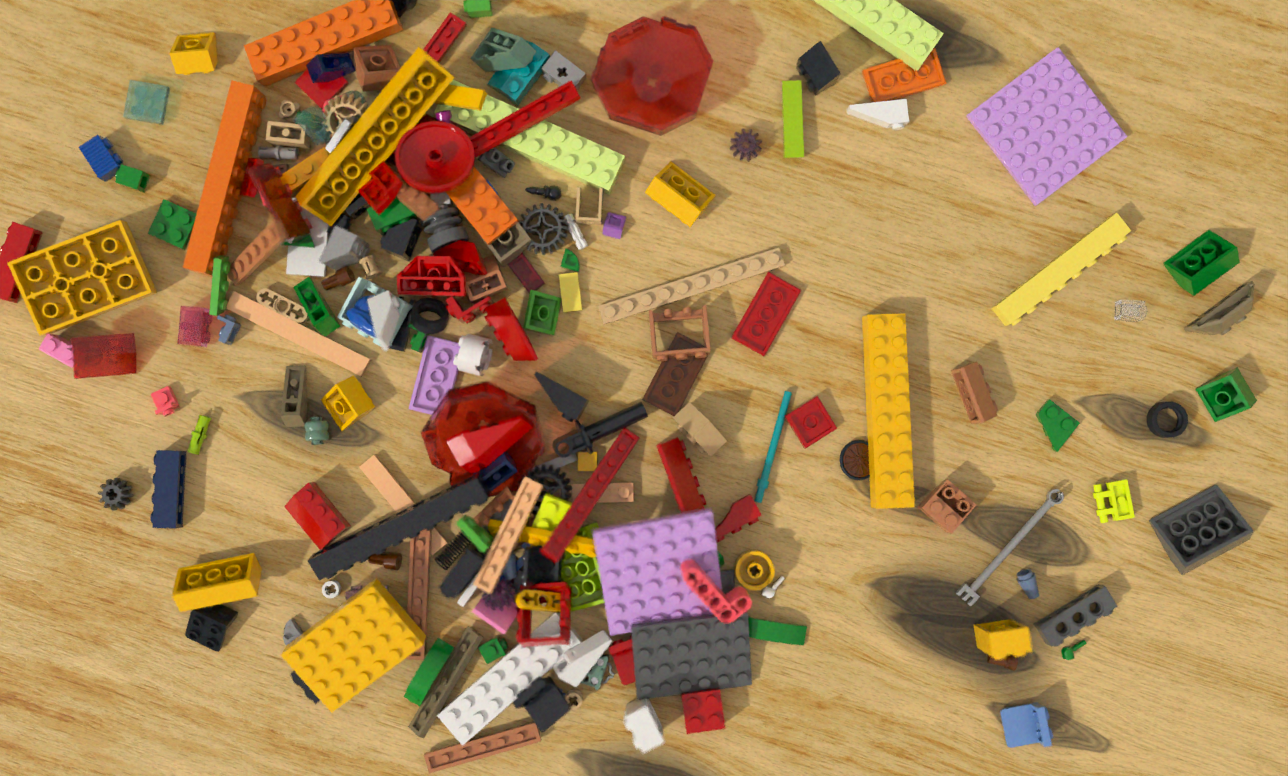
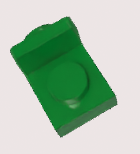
[408,323,429,353]
[478,635,509,664]

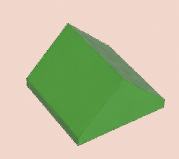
[523,290,562,335]

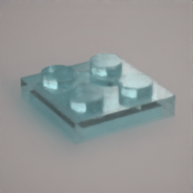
[123,80,170,125]

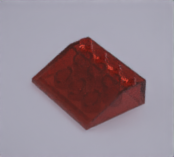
[246,163,313,245]

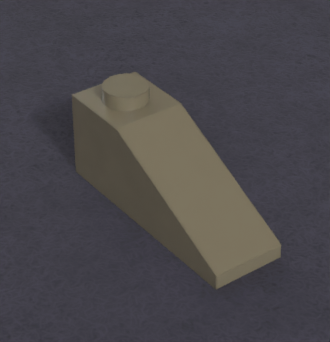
[280,365,307,427]

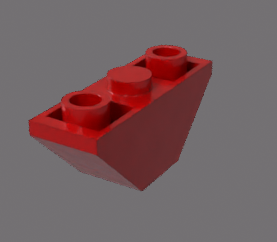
[433,240,487,276]

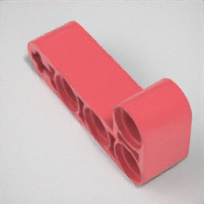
[680,559,752,624]

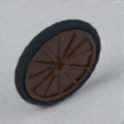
[839,440,870,480]

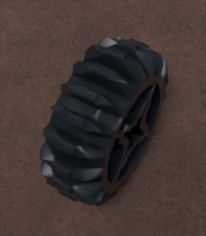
[520,464,572,513]

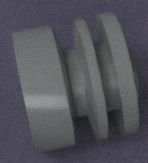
[420,207,469,253]

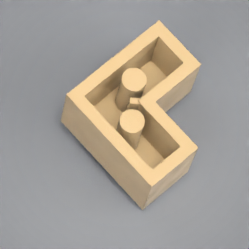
[673,402,727,457]

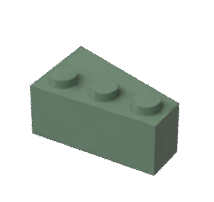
[470,28,536,72]

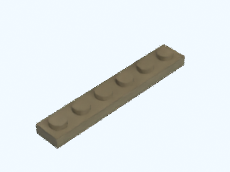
[408,626,483,738]

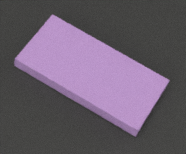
[409,335,460,418]

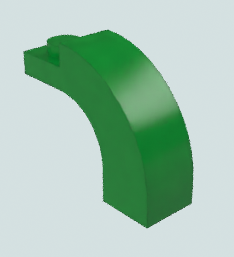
[404,638,455,706]

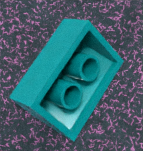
[487,40,550,106]

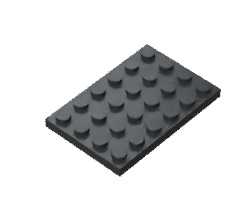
[631,611,752,700]

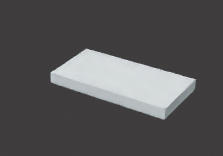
[286,198,329,277]

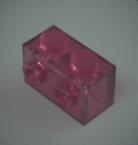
[177,306,212,347]

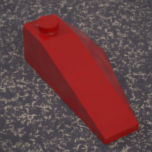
[446,416,533,474]

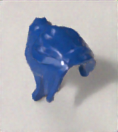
[346,294,391,344]

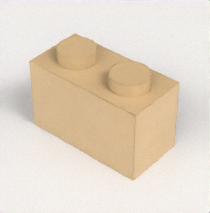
[266,121,312,149]

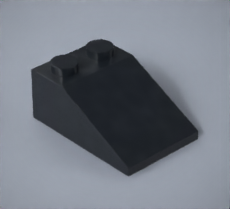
[534,372,589,422]

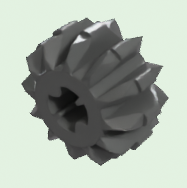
[97,478,133,511]

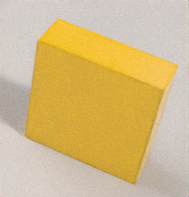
[578,452,597,471]

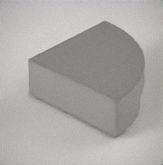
[283,618,303,645]

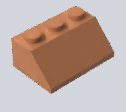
[951,362,998,424]

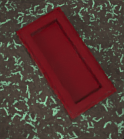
[508,253,545,294]

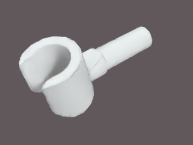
[761,576,785,598]

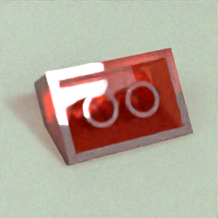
[70,333,136,379]

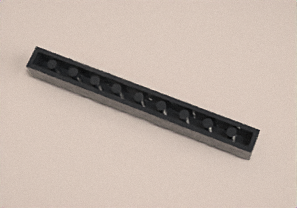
[308,472,491,580]

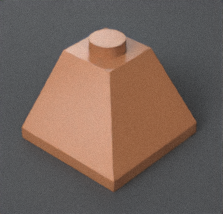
[353,45,401,92]

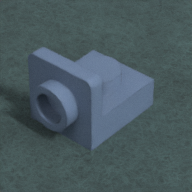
[217,314,241,345]

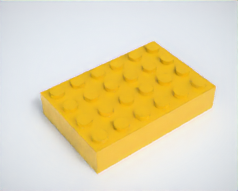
[8,220,157,335]
[281,578,426,713]

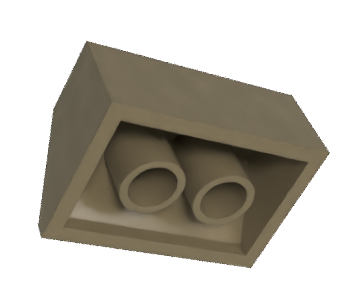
[479,194,532,267]

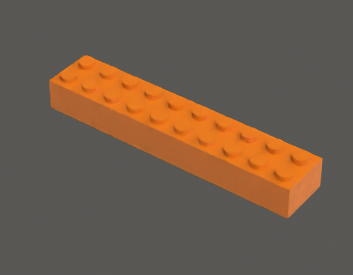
[183,80,266,277]

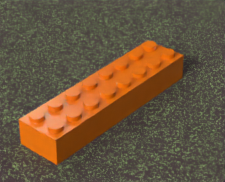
[244,0,404,87]

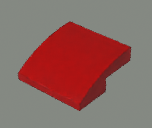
[358,161,403,215]

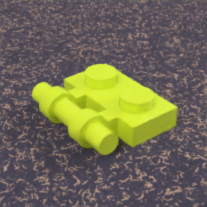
[1093,479,1135,523]

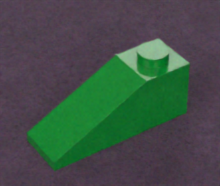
[293,277,341,337]

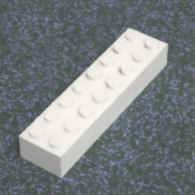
[437,612,582,746]

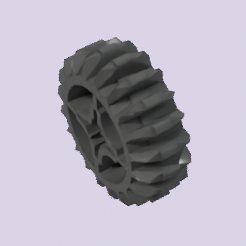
[519,203,569,255]

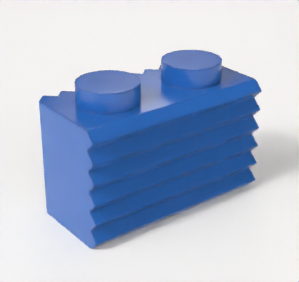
[79,135,123,182]

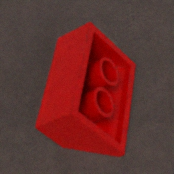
[484,297,538,361]
[284,482,351,550]

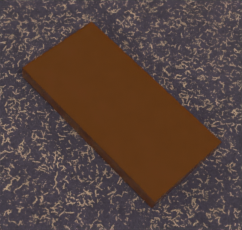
[642,332,711,416]

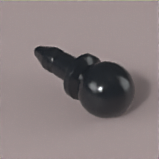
[525,185,561,201]

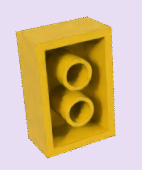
[974,619,1032,659]

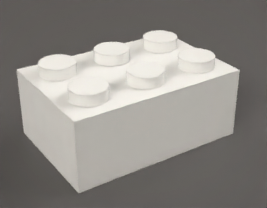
[623,698,664,753]

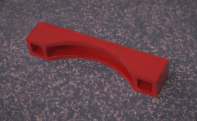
[714,494,762,543]

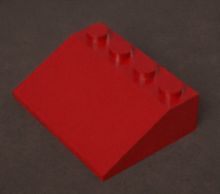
[656,437,707,513]

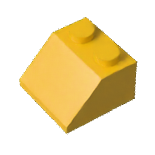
[169,32,218,75]
[321,375,375,431]

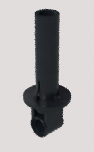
[552,402,648,457]

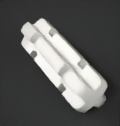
[563,214,587,250]

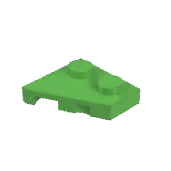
[456,514,495,553]

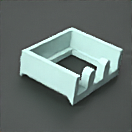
[337,277,413,346]

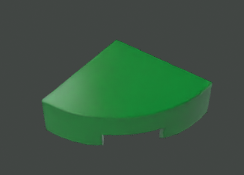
[560,249,580,272]

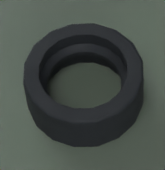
[411,298,449,334]
[1146,401,1188,438]

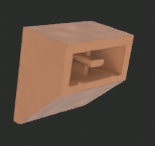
[462,254,509,304]
[917,479,976,534]

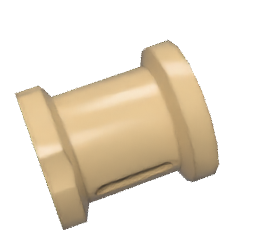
[359,255,382,279]
[565,689,583,710]

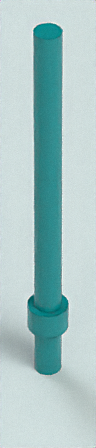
[754,391,792,503]

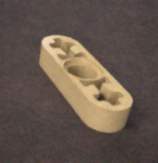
[256,288,309,323]

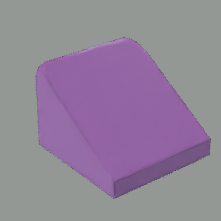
[602,212,626,239]

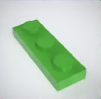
[209,255,231,316]

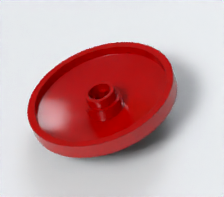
[395,121,475,193]

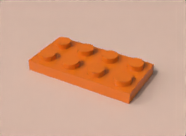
[446,166,519,245]

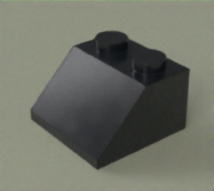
[796,41,841,95]
[380,219,423,262]

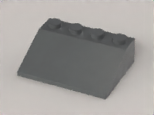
[1149,484,1254,575]

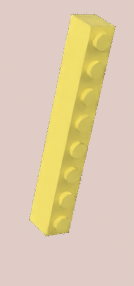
[991,213,1131,326]

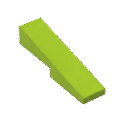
[782,80,804,158]

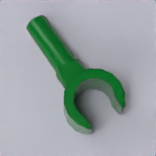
[1061,640,1087,660]

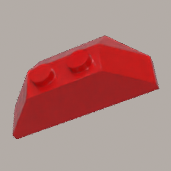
[397,256,466,296]

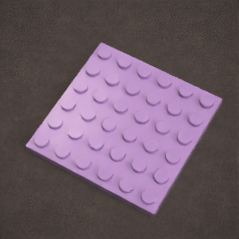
[966,47,1127,206]
[593,508,725,636]

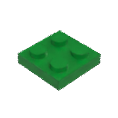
[148,199,196,250]

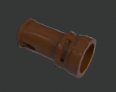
[987,655,1018,671]

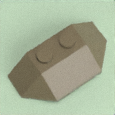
[1183,281,1255,335]

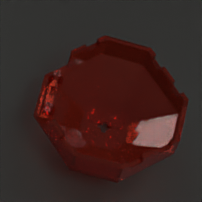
[591,16,713,136]
[421,381,545,497]

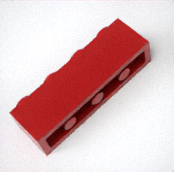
[0,221,43,303]

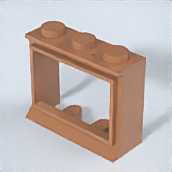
[649,305,711,361]
[473,486,537,552]

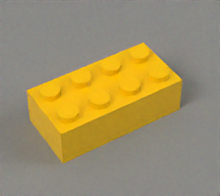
[172,553,262,612]

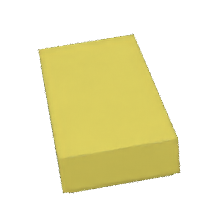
[559,272,582,313]

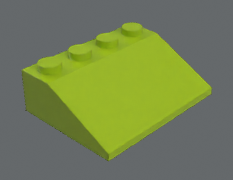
[559,522,605,612]

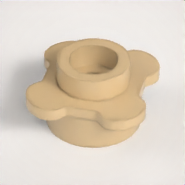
[279,100,300,121]

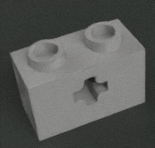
[541,50,586,90]

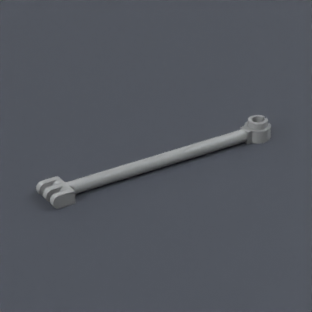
[956,489,1064,606]

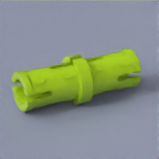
[187,415,212,455]

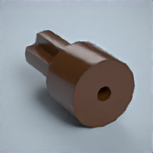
[321,266,355,290]
[368,552,402,571]

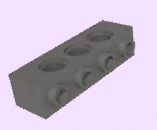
[1034,584,1118,647]

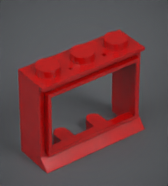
[516,582,571,648]

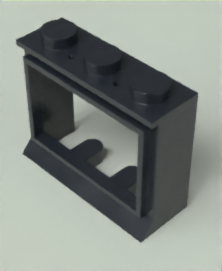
[438,543,488,599]

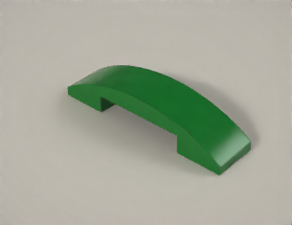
[748,616,807,645]

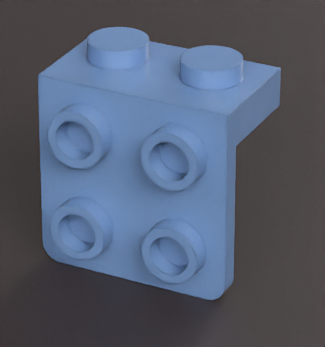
[1000,702,1053,748]

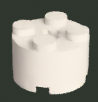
[453,334,493,377]

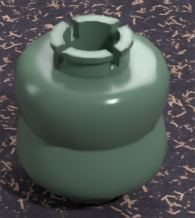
[304,417,329,445]

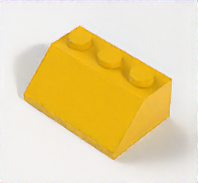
[645,161,716,227]

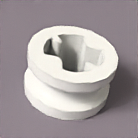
[322,580,341,598]

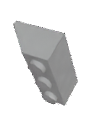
[319,226,370,270]

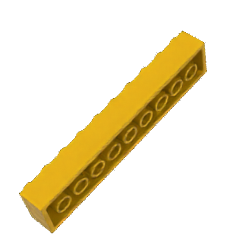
[295,47,455,226]
[862,313,915,509]

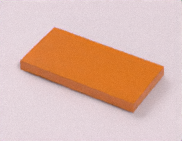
[862,48,946,103]

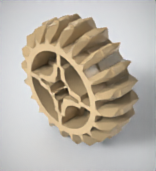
[322,93,368,138]

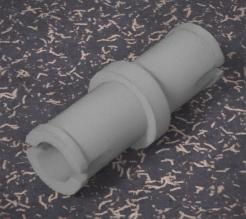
[258,145,299,161]

